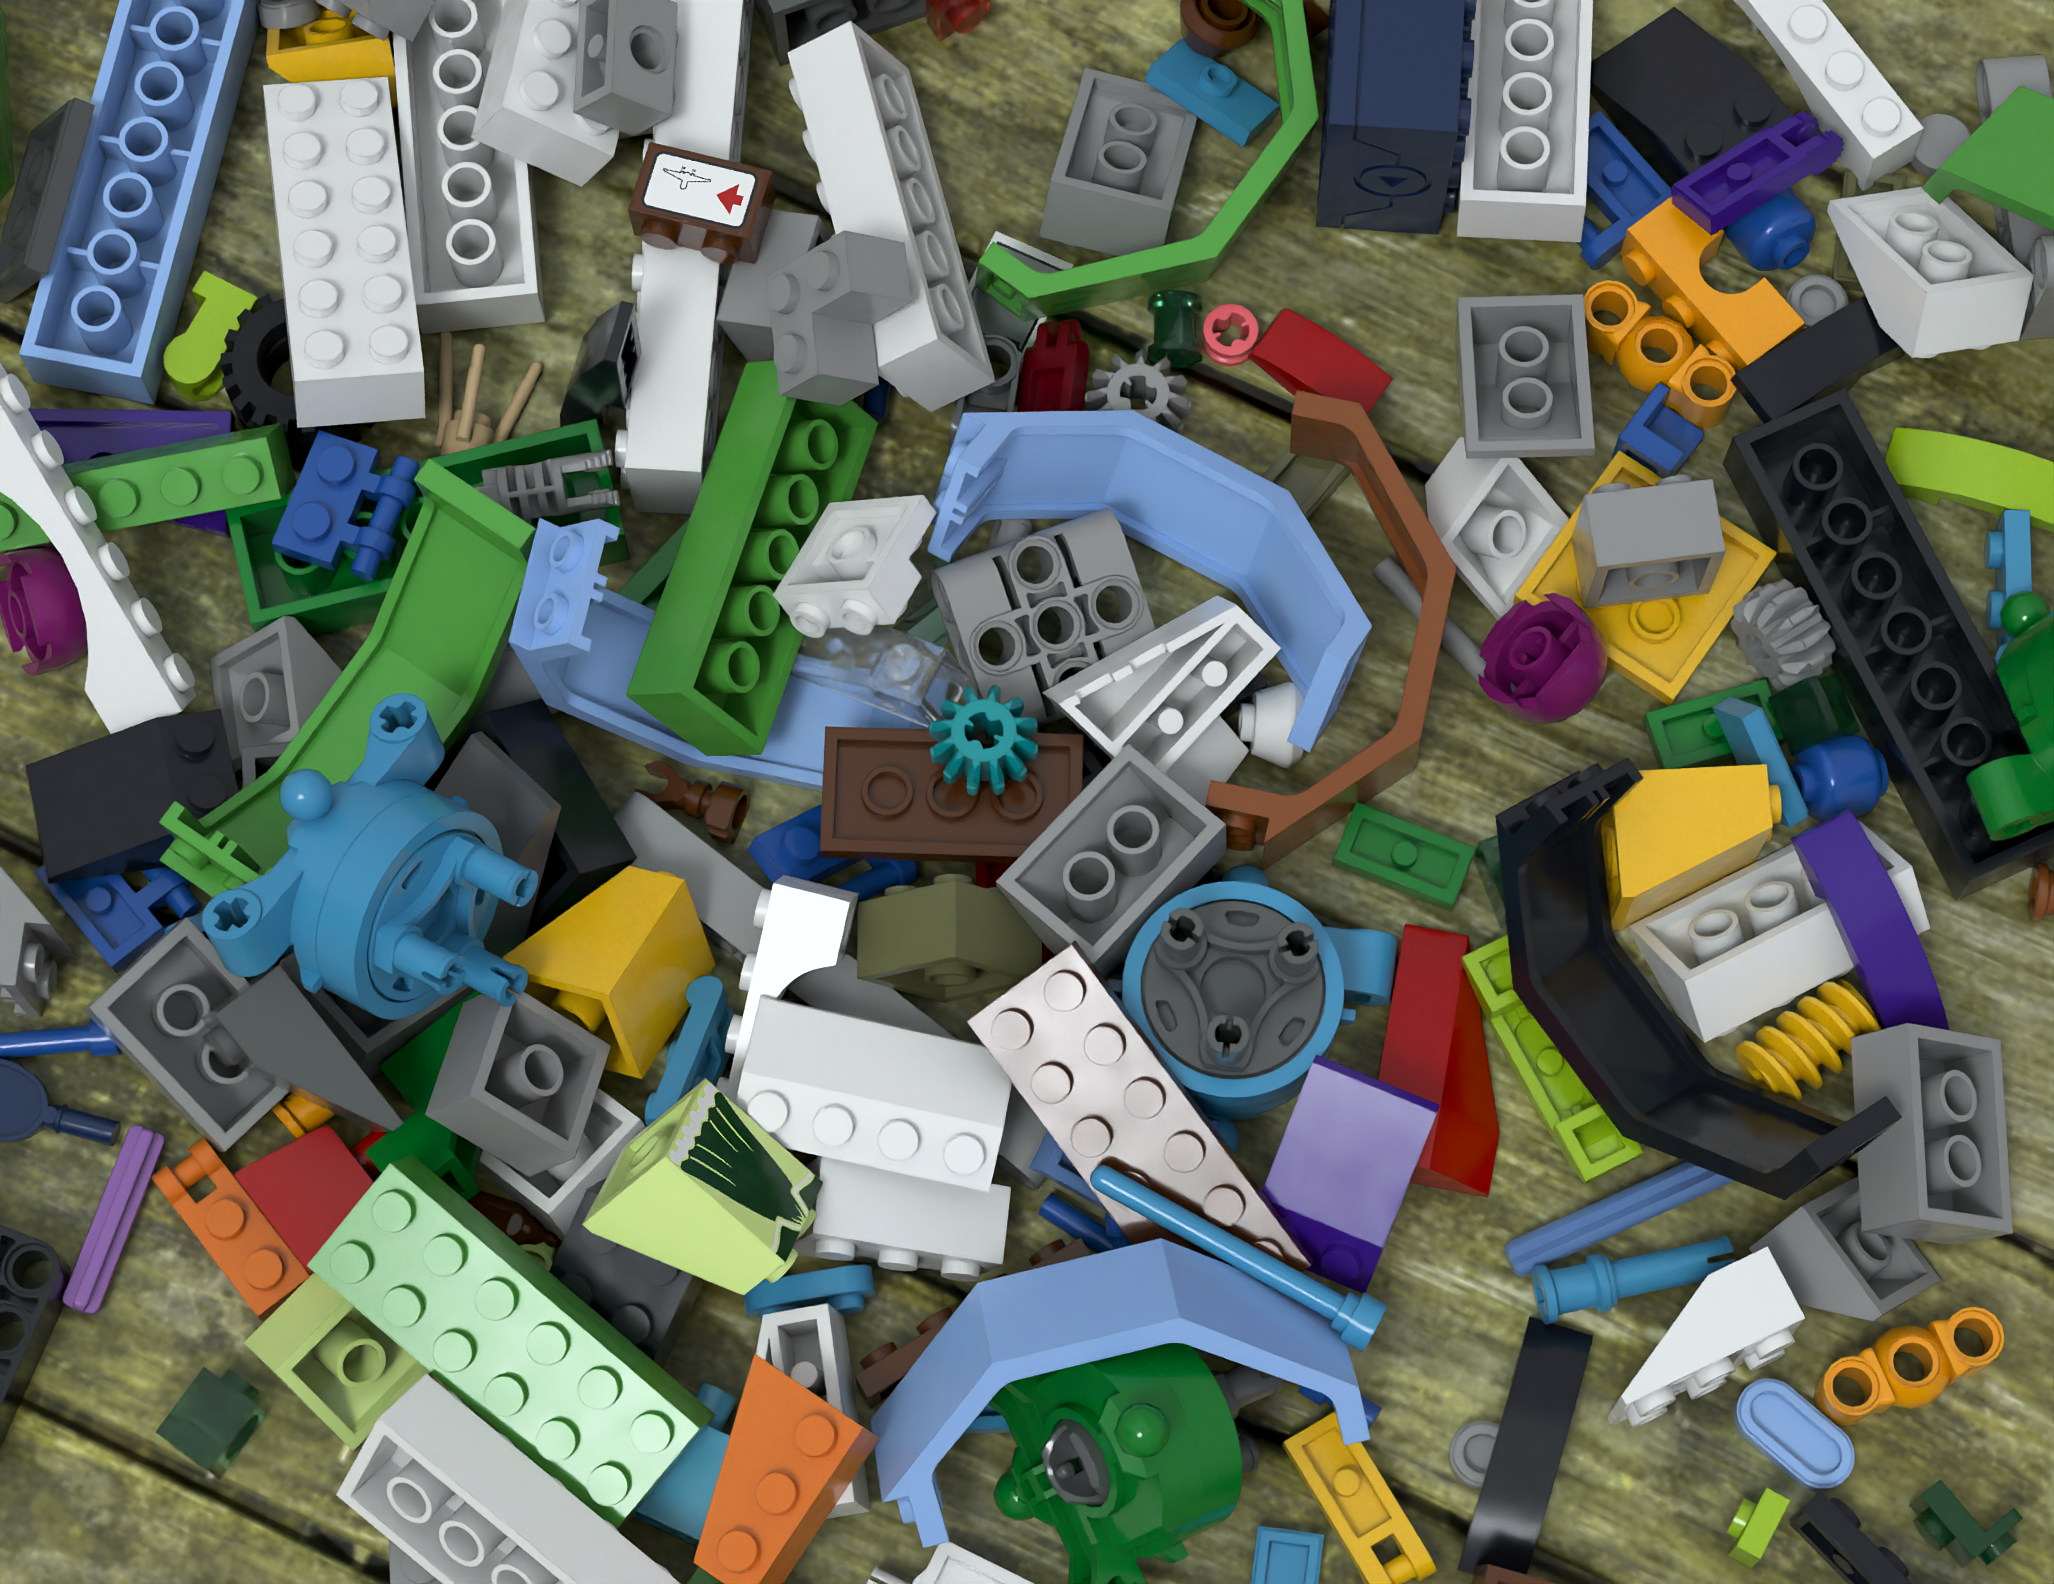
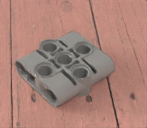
[930,508,1156,728]

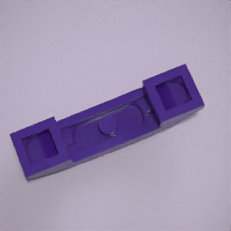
[1790,810,1950,1030]

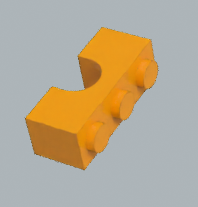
[1620,196,1805,373]

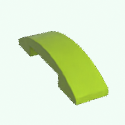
[1885,427,2054,533]
[1461,935,1644,1184]

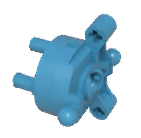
[202,693,538,1020]

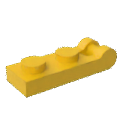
[1282,1411,1437,1584]

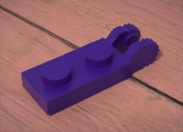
[1671,111,1844,235]

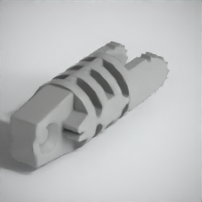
[474,449,620,520]

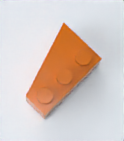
[693,1353,880,1584]

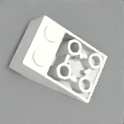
[1607,1246,1805,1428]

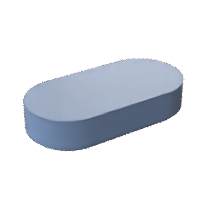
[1734,1379,1855,1492]

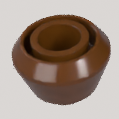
[1180,0,1260,58]

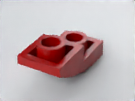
[1247,308,1393,415]

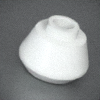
[1238,681,1304,768]

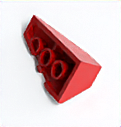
[1377,924,1500,1198]

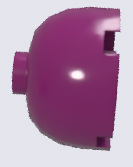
[0,546,88,676]
[1478,593,1608,724]

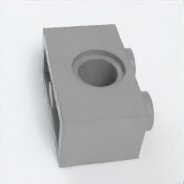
[573,0,678,136]

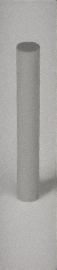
[1372,556,1517,693]

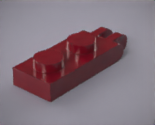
[1018,319,1090,412]

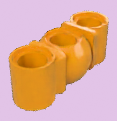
[1583,280,1737,430]
[1813,1307,2005,1426]

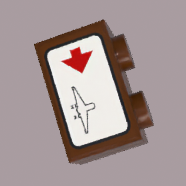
[628,142,776,265]

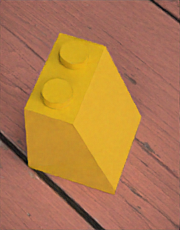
[1601,764,1782,931]
[502,866,716,1079]

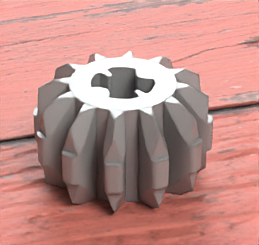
[1085,349,1191,435]
[1730,579,1836,692]

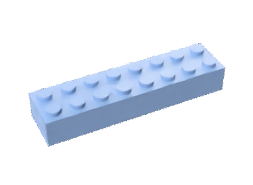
[19,0,260,405]

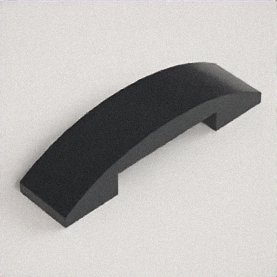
[1457,1317,1593,1575]

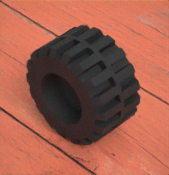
[220,289,375,460]

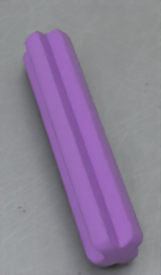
[62,1126,165,1314]

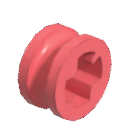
[1202,304,1259,367]

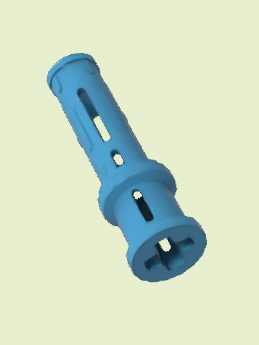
[1531,1235,1736,1325]

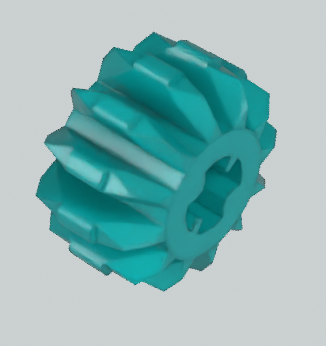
[929,684,1038,796]

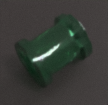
[1147,290,1203,368]

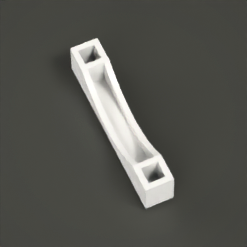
[1733,0,1924,191]
[0,363,197,734]

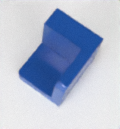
[1611,382,1704,478]

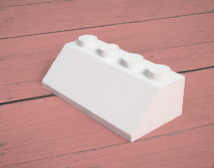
[1629,817,1930,1043]
[735,996,1012,1193]

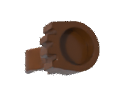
[635,761,750,844]

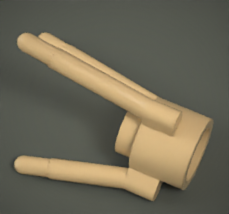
[434,332,543,456]

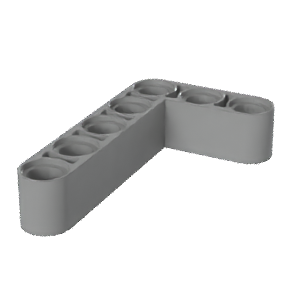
[1976,54,2054,341]

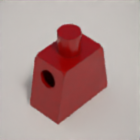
[233,1124,386,1275]

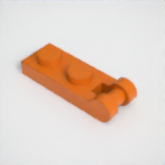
[151,1137,310,1321]

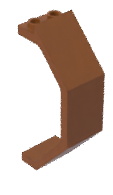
[1205,391,1456,871]

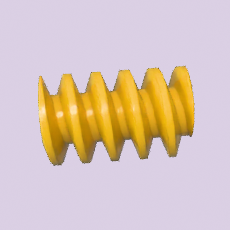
[1735,979,1881,1103]

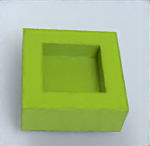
[1726,1487,1791,1568]

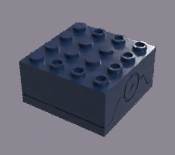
[1316,0,1477,235]

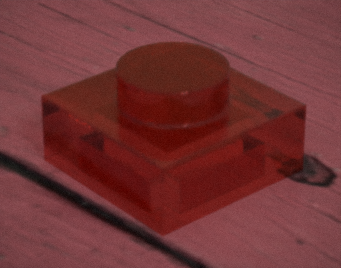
[925,0,990,41]

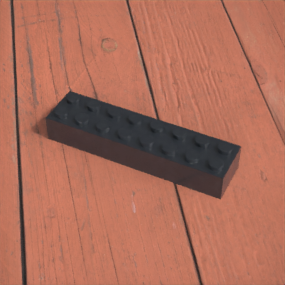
[1723,388,2054,901]

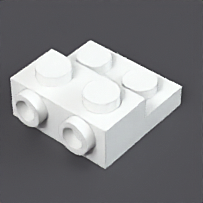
[773,495,937,638]

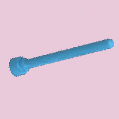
[1090,1165,1388,1352]

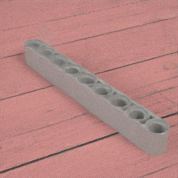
[613,791,1047,1191]

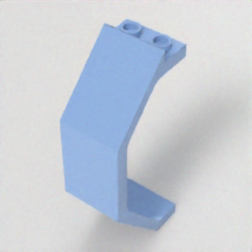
[927,410,1372,753]
[508,518,942,792]
[870,1238,1370,1548]

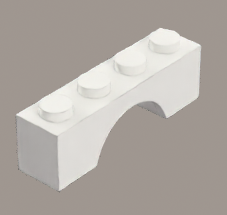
[716,875,859,1154]

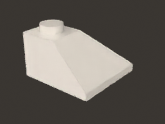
[1425,437,1569,621]

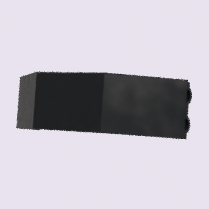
[1495,758,1902,1200]

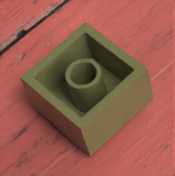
[857,874,1042,1003]

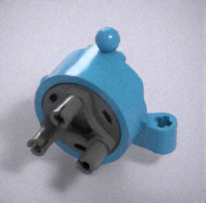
[1108,864,1398,1154]

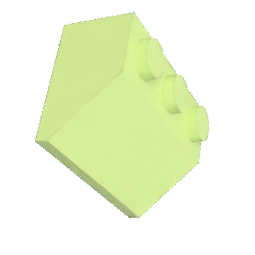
[244,1273,430,1451]

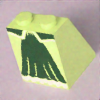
[582,1078,823,1296]

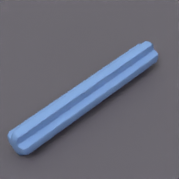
[1504,1162,1734,1276]

